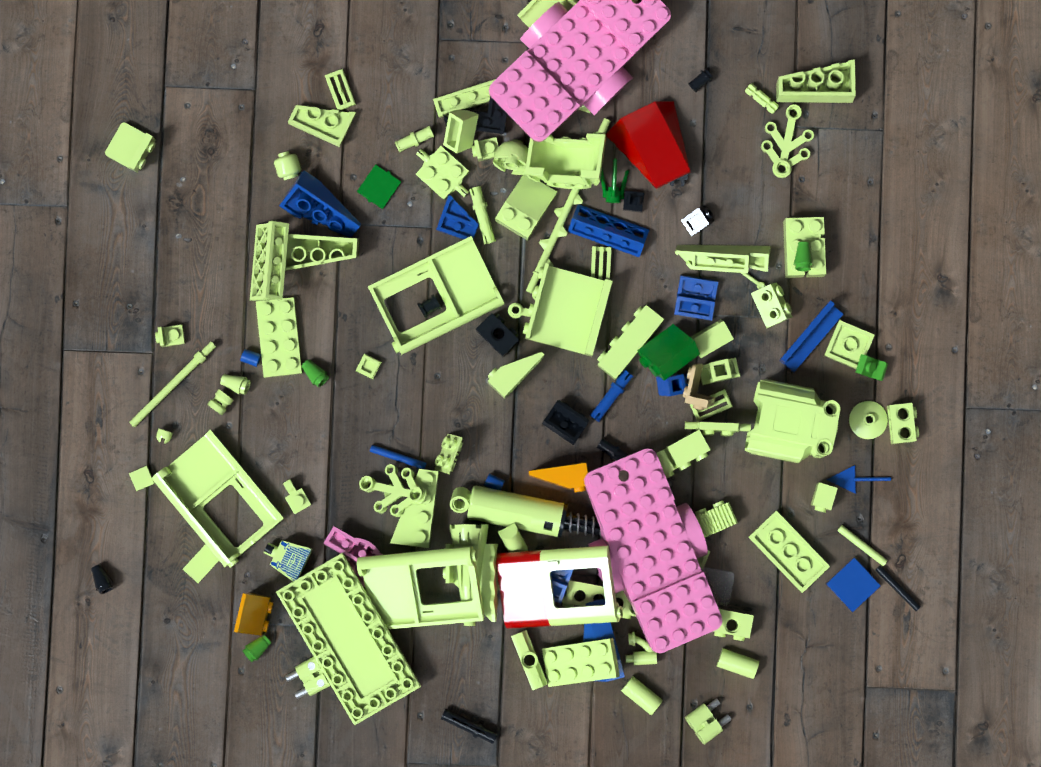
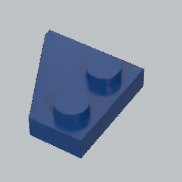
[436,195,479,240]

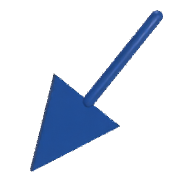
[827,465,892,494]

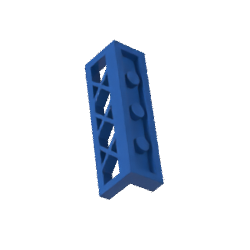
[568,204,649,258]
[779,300,843,373]

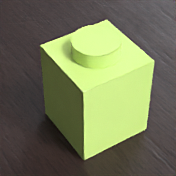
[811,483,838,513]

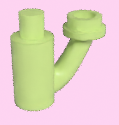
[625,632,657,665]

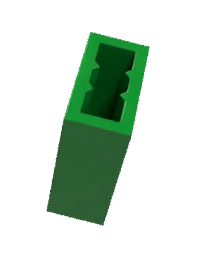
[637,324,700,381]

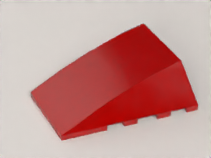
[606,101,690,189]

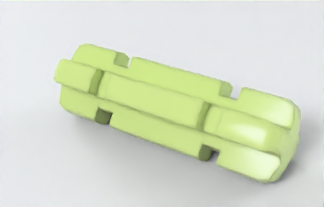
[745,83,779,114]

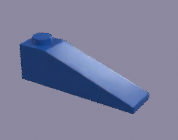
[279,170,361,237]
[583,598,625,682]

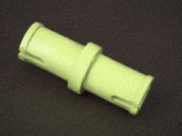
[395,126,434,152]

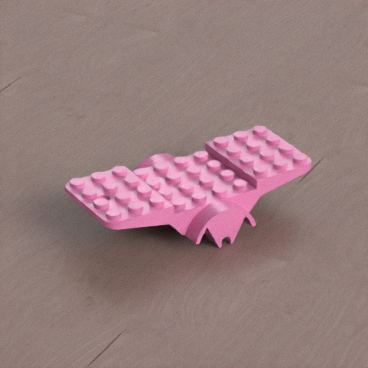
[489,0,671,142]
[584,448,722,653]

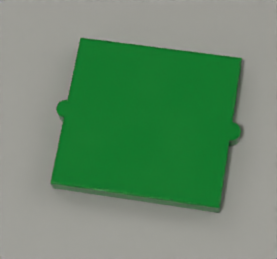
[357,164,401,210]

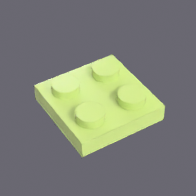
[824,320,875,369]

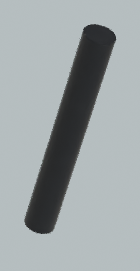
[875,565,921,611]

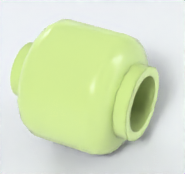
[274,151,301,180]

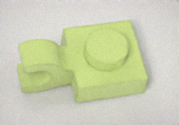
[283,479,312,514]

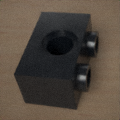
[476,313,519,357]

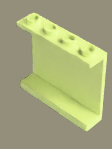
[523,263,612,357]

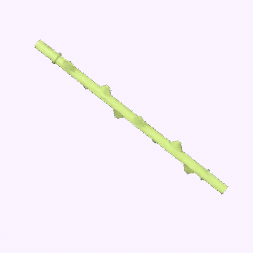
[526,118,611,294]

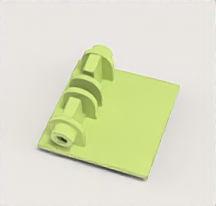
[435,434,463,475]

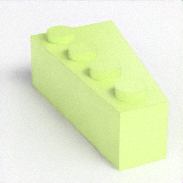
[776,59,856,103]
[285,234,359,271]
[390,469,439,548]

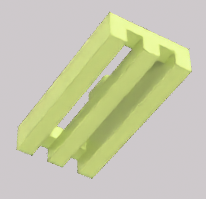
[325,69,356,111]
[591,246,611,280]
[690,389,733,421]

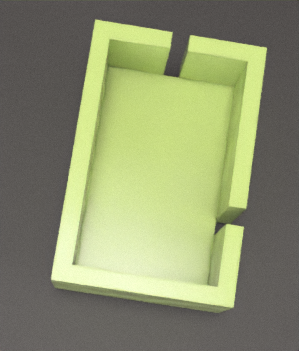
[783,217,826,278]
[656,430,710,479]

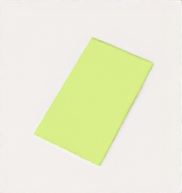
[183,544,219,583]

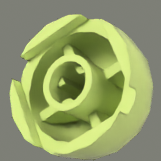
[493,139,528,175]

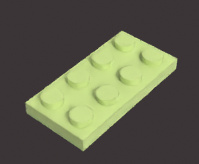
[256,297,302,378]
[748,511,830,593]
[542,638,620,687]

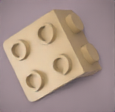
[683,363,715,410]

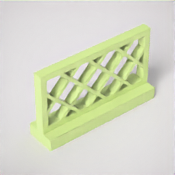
[250,221,289,301]

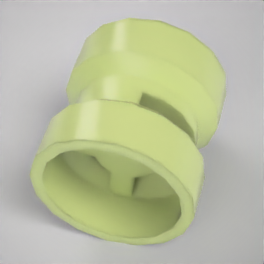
[207,389,234,416]

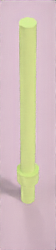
[129,342,216,427]

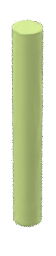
[837,525,888,566]

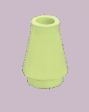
[220,374,251,395]

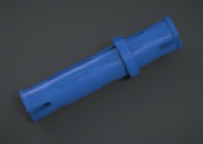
[590,369,634,422]

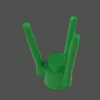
[600,158,629,203]

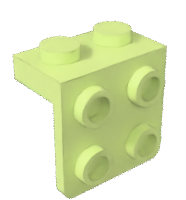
[105,123,156,173]

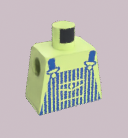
[264,540,313,581]

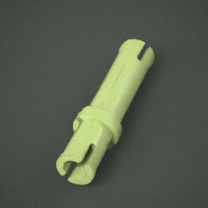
[469,186,496,245]

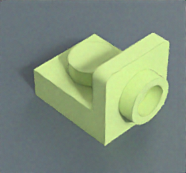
[471,137,498,161]
[155,325,185,347]

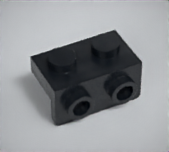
[542,400,589,445]

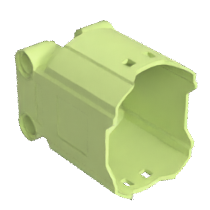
[745,379,840,463]

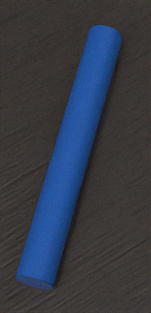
[370,445,426,469]

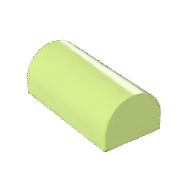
[498,523,528,552]
[716,648,759,679]
[621,676,663,715]

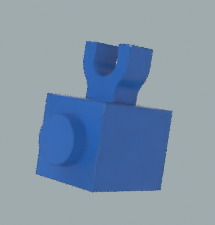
[656,373,688,396]

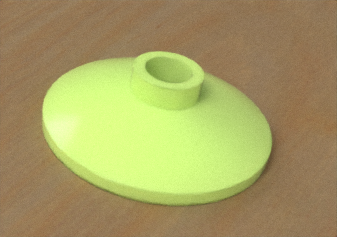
[849,401,888,439]

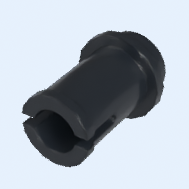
[688,69,713,92]

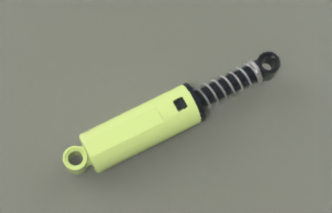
[450,486,602,539]

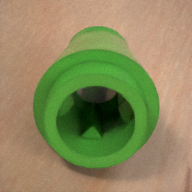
[793,242,813,271]
[301,359,329,387]
[242,635,271,662]

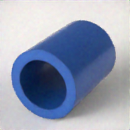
[240,349,261,367]
[484,473,505,490]

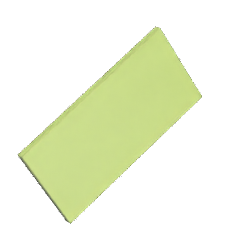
[276,553,421,725]

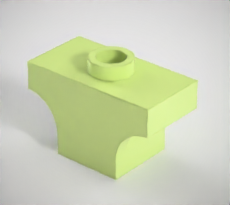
[701,358,740,385]

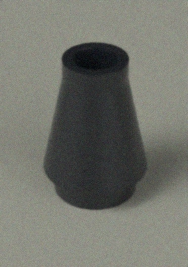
[91,564,114,594]

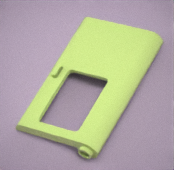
[152,430,284,568]

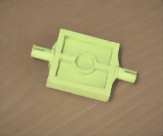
[416,146,470,200]
[685,421,751,436]

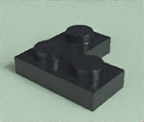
[469,96,507,134]

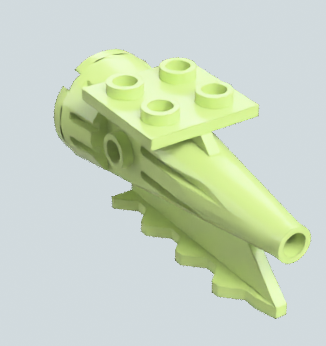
[443,524,498,626]

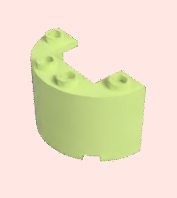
[525,132,606,189]

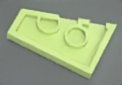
[288,105,356,147]

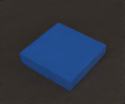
[826,558,880,612]

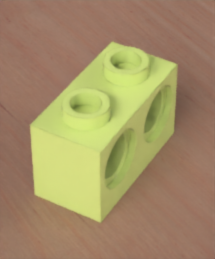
[887,403,919,444]

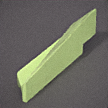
[675,245,770,273]

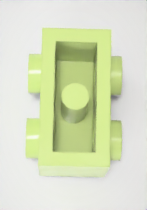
[751,282,792,328]

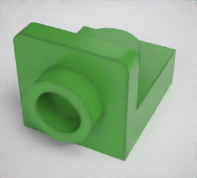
[855,354,888,381]

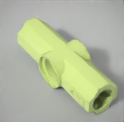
[511,630,548,690]

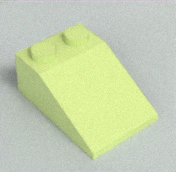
[495,174,557,241]
[488,352,544,399]

